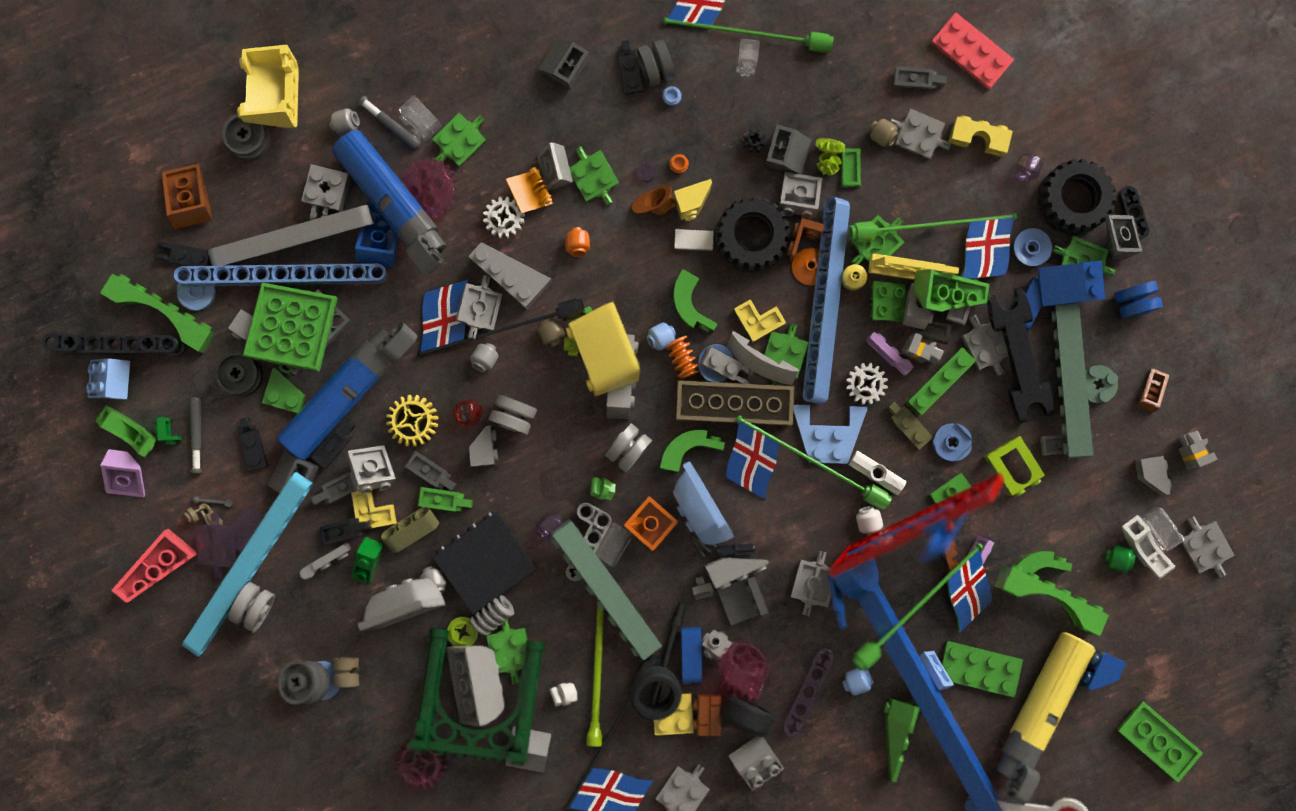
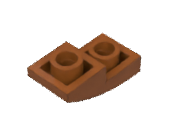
[942,540,958,574]

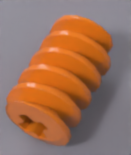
[666,336,700,378]

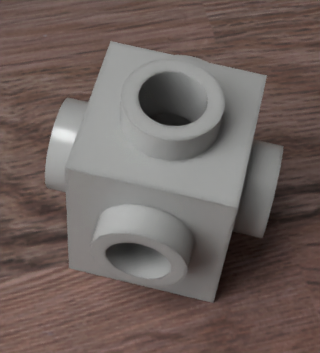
[701,629,732,664]

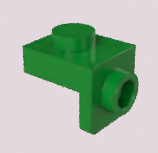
[154,417,182,445]

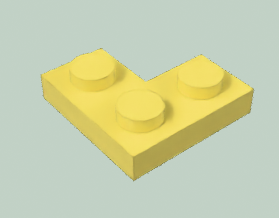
[734,299,786,342]
[351,491,397,529]
[654,693,694,735]

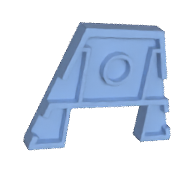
[793,405,867,464]

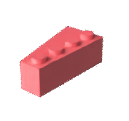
[112,529,199,603]

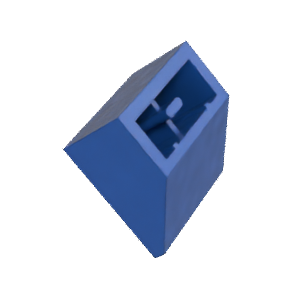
[1078,650,1126,690]

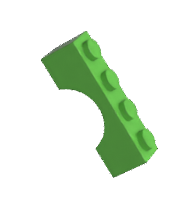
[905,348,976,417]

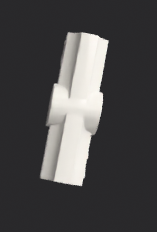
[848,451,907,496]

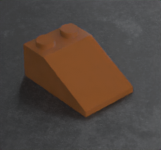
[162,164,212,230]

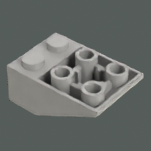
[704,557,769,590]

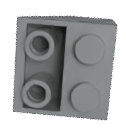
[729,736,784,791]

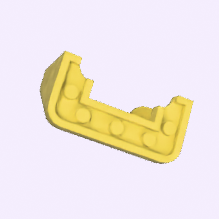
[237,45,299,128]
[566,302,640,396]

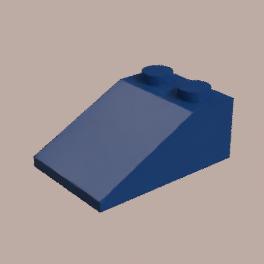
[355,203,400,268]
[1037,261,1105,307]

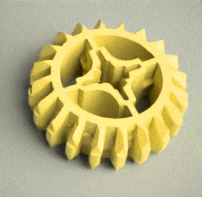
[386,395,439,447]

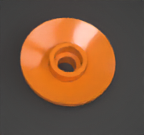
[791,248,819,286]

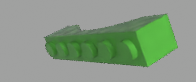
[100,274,215,353]
[994,564,1109,636]

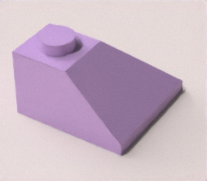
[101,450,145,498]

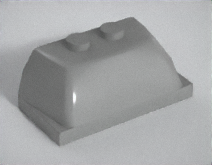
[358,578,445,631]
[446,646,504,726]

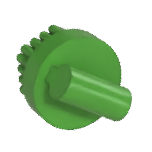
[590,477,616,501]

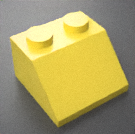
[673,179,712,221]

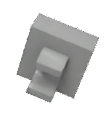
[692,576,714,600]

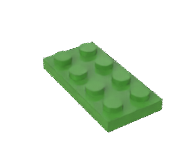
[941,640,1023,698]
[1116,701,1203,783]

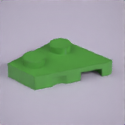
[262,368,306,413]

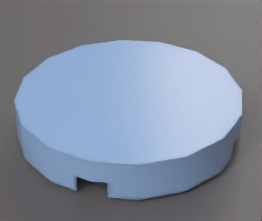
[177,274,216,311]

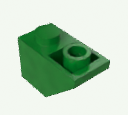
[352,537,384,584]

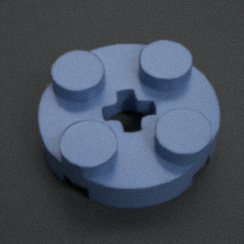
[932,423,972,462]

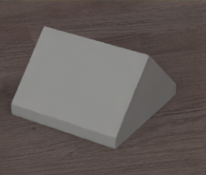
[537,143,573,191]
[506,726,551,773]

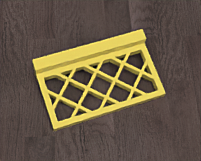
[868,254,959,280]

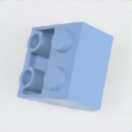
[86,358,130,400]

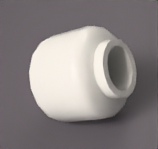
[856,506,883,536]

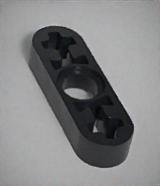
[1118,186,1149,240]

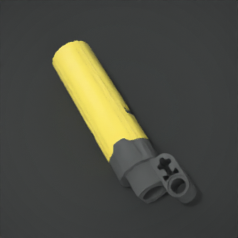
[996,632,1096,805]

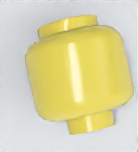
[842,264,867,291]

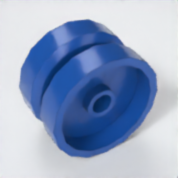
[1114,281,1164,319]

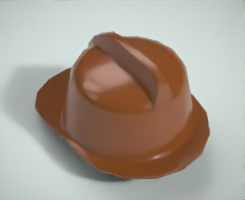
[632,185,675,215]

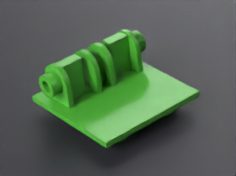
[870,281,906,322]

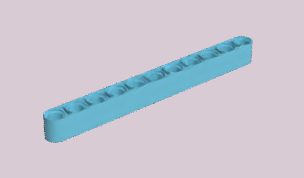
[182,472,313,657]

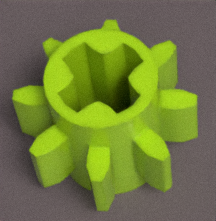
[816,152,842,175]
[564,336,579,357]

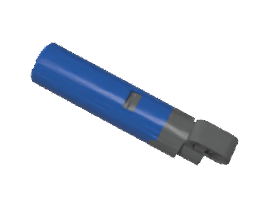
[332,130,447,276]
[277,322,417,461]

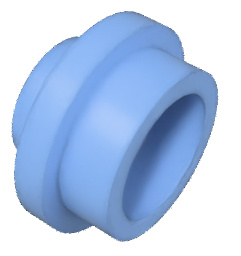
[662,86,681,106]

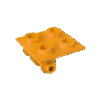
[505,167,553,214]

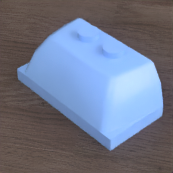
[673,461,734,544]

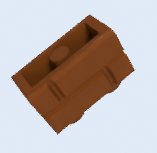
[693,694,721,736]

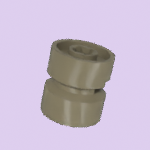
[333,657,359,687]

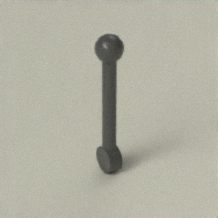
[192,496,233,507]

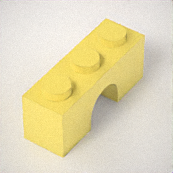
[949,116,1013,157]

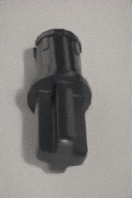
[717,543,755,558]

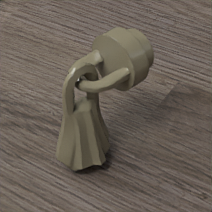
[183,504,223,531]

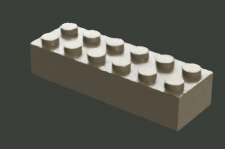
[676,381,794,426]

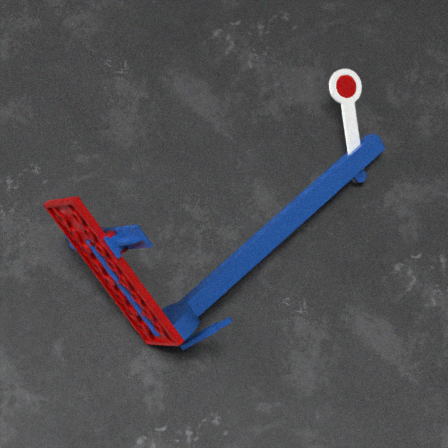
[827,472,1087,811]

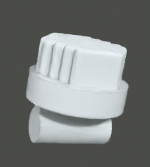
[549,683,577,706]

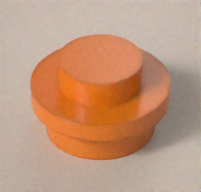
[670,154,689,174]

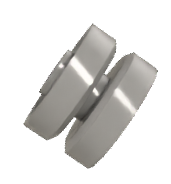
[488,395,537,435]
[605,423,652,473]
[228,582,275,633]

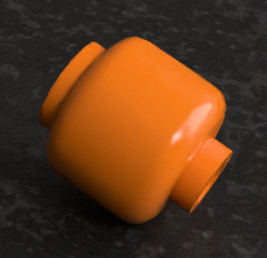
[565,227,590,257]

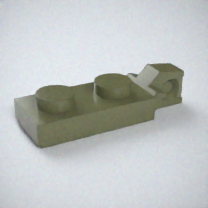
[887,402,933,450]

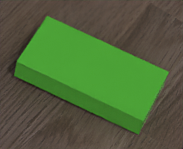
[841,149,861,187]

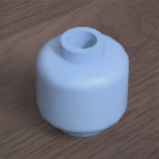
[646,322,676,351]
[843,668,873,696]

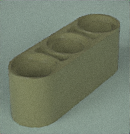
[381,507,439,553]

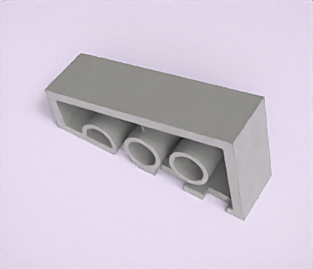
[469,242,552,310]
[607,334,638,420]

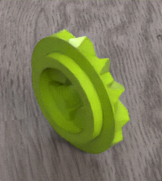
[815,138,845,154]
[447,617,478,646]

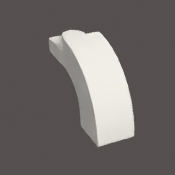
[1122,515,1175,580]

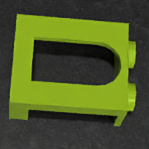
[984,436,1045,497]

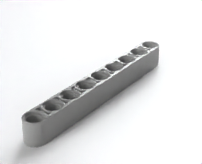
[207,205,373,266]

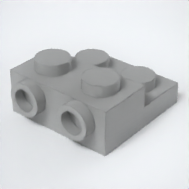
[779,172,822,219]
[346,445,395,494]

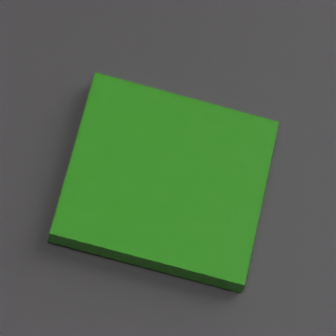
[243,283,338,372]

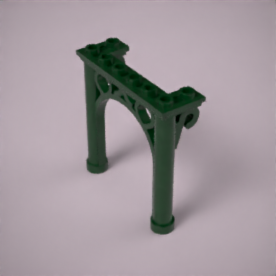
[407,628,545,766]

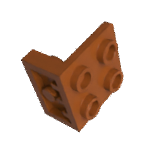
[786,218,824,262]

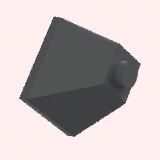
[1105,215,1142,259]

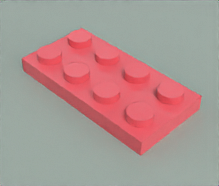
[931,13,1014,89]

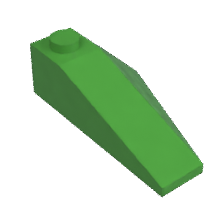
[913,269,990,311]
[883,697,919,782]

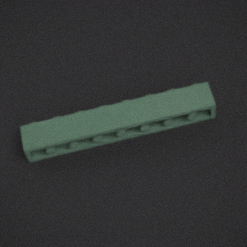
[1051,303,1093,459]
[550,520,662,660]

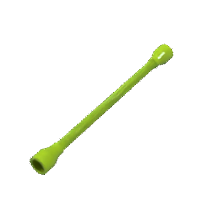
[586,598,604,747]

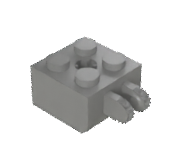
[301,164,352,220]

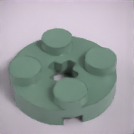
[1085,365,1118,404]

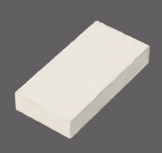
[674,229,713,251]

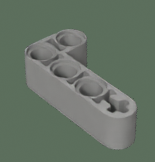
[566,503,612,581]

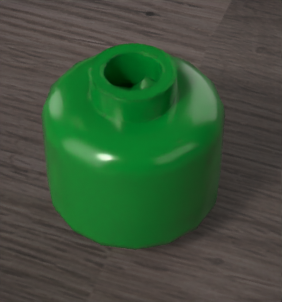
[1105,545,1136,573]

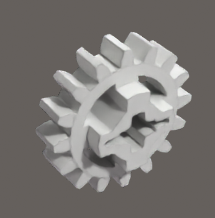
[483,197,525,238]
[846,363,888,405]

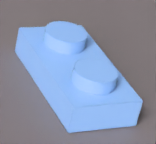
[919,651,954,690]

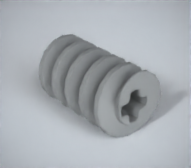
[470,595,514,635]

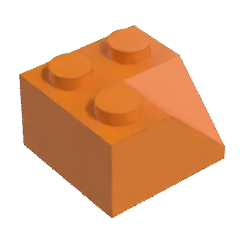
[624,496,678,551]

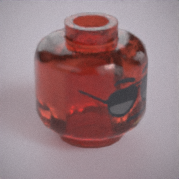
[453,399,483,426]

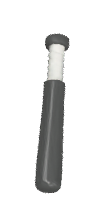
[358,96,421,150]
[189,397,202,474]

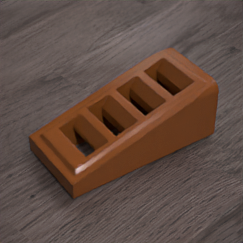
[1137,368,1169,412]

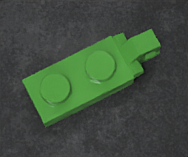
[418,487,473,512]

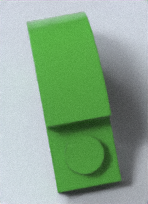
[673,269,717,333]
[96,405,156,457]
[660,430,725,472]
[1014,551,1072,574]

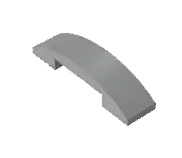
[727,331,799,385]

